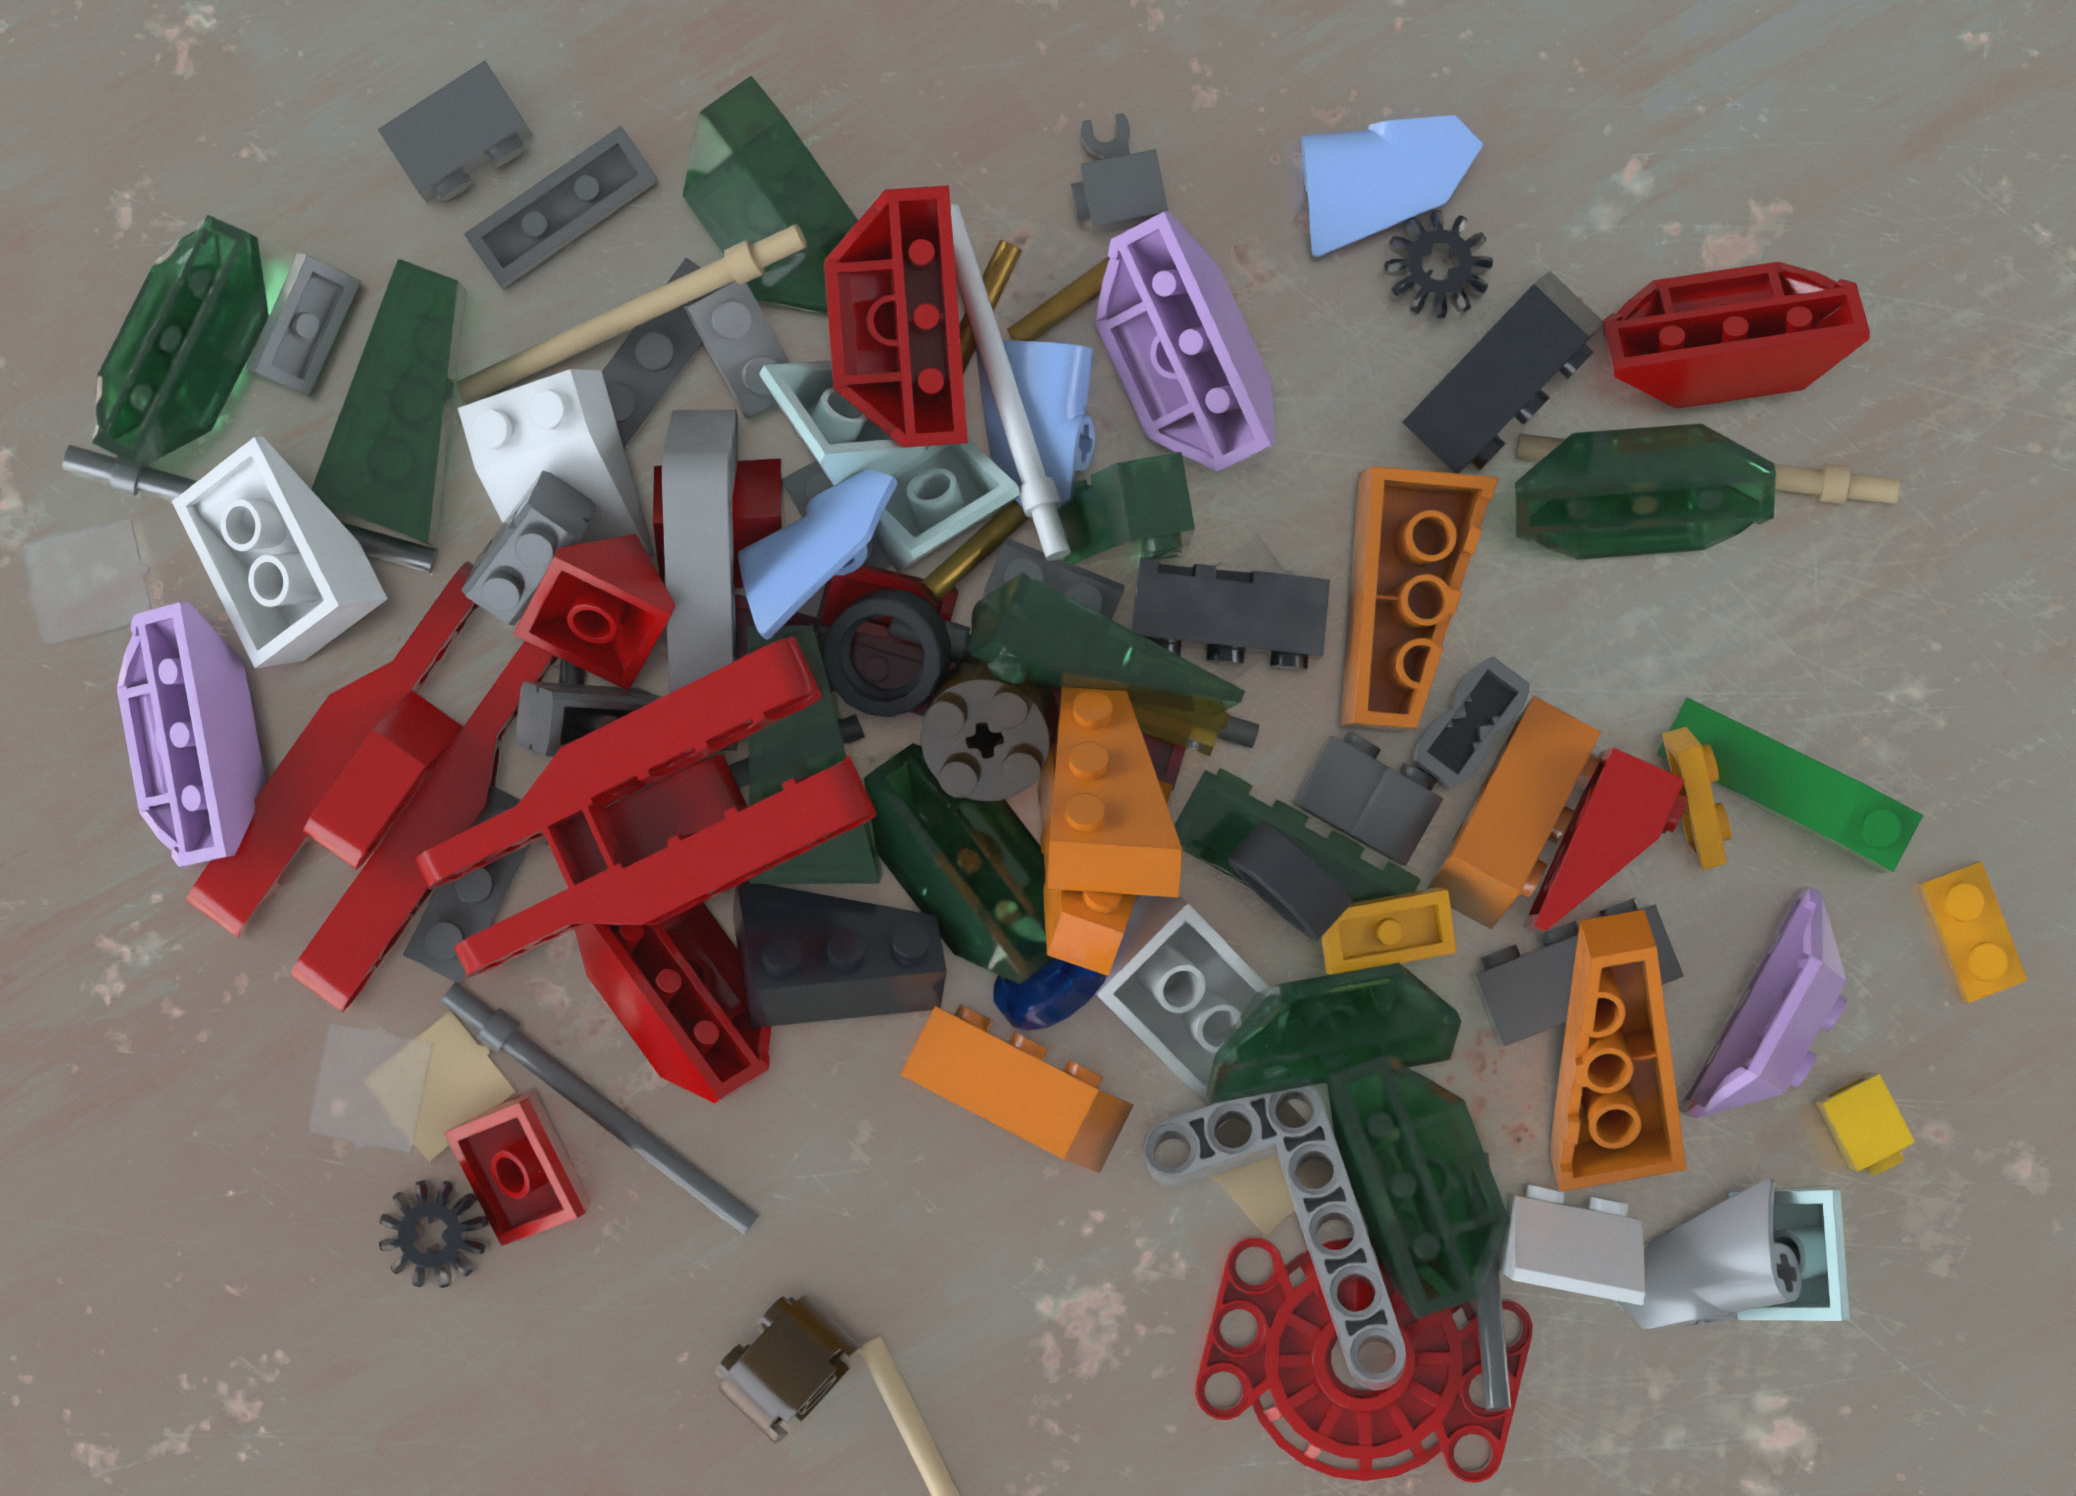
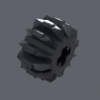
[1383,210,1493,321]
[379,1179,488,1288]

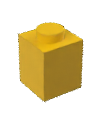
[1813,1072,1915,1176]

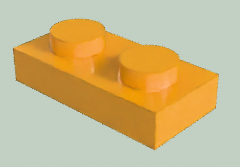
[1662,727,1732,870]
[1918,861,2028,1003]
[1321,887,1457,976]

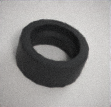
[823,588,951,717]
[1227,821,1352,941]

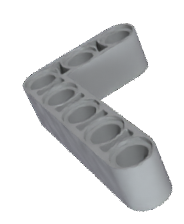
[662,409,738,751]
[1143,1080,1406,1390]

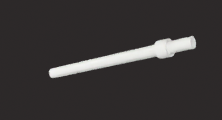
[951,204,1071,561]

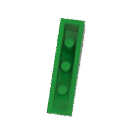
[1656,697,1923,873]

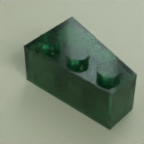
[1057,452,1195,565]

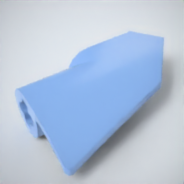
[1301,115,1484,258]
[976,340,1095,510]
[738,468,898,640]

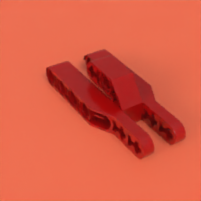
[186,561,559,1013]
[414,636,877,977]

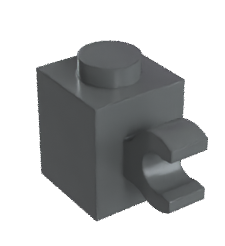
[1070,113,1168,235]

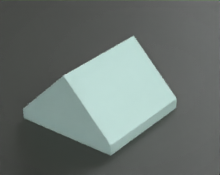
[759,360,926,486]
[874,438,1020,573]
[1728,1185,1850,1321]

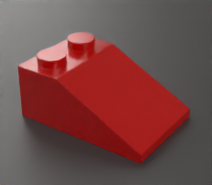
[1523,747,1688,932]

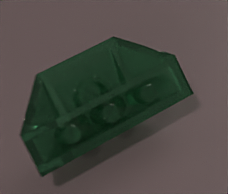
[682,75,858,314]
[92,215,269,468]
[1515,423,1776,560]
[863,743,1055,984]
[1206,962,1462,1104]
[1326,1054,1510,1319]

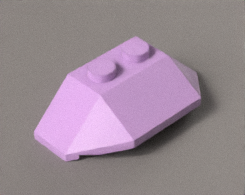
[1095,211,1276,472]
[117,602,266,867]
[1679,887,1847,1118]

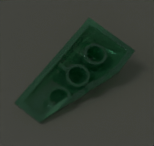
[971,572,1245,716]

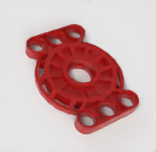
[1194,1236,1533,1483]

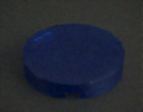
[993,928,1107,1031]

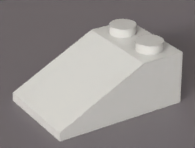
[458,369,654,556]
[172,436,388,668]
[1070,895,1304,1106]
[1498,1184,1646,1306]

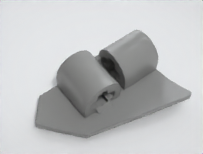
[1618,1179,1802,1330]

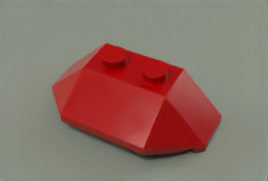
[824,185,968,448]
[1602,262,1870,409]
[574,903,772,1104]

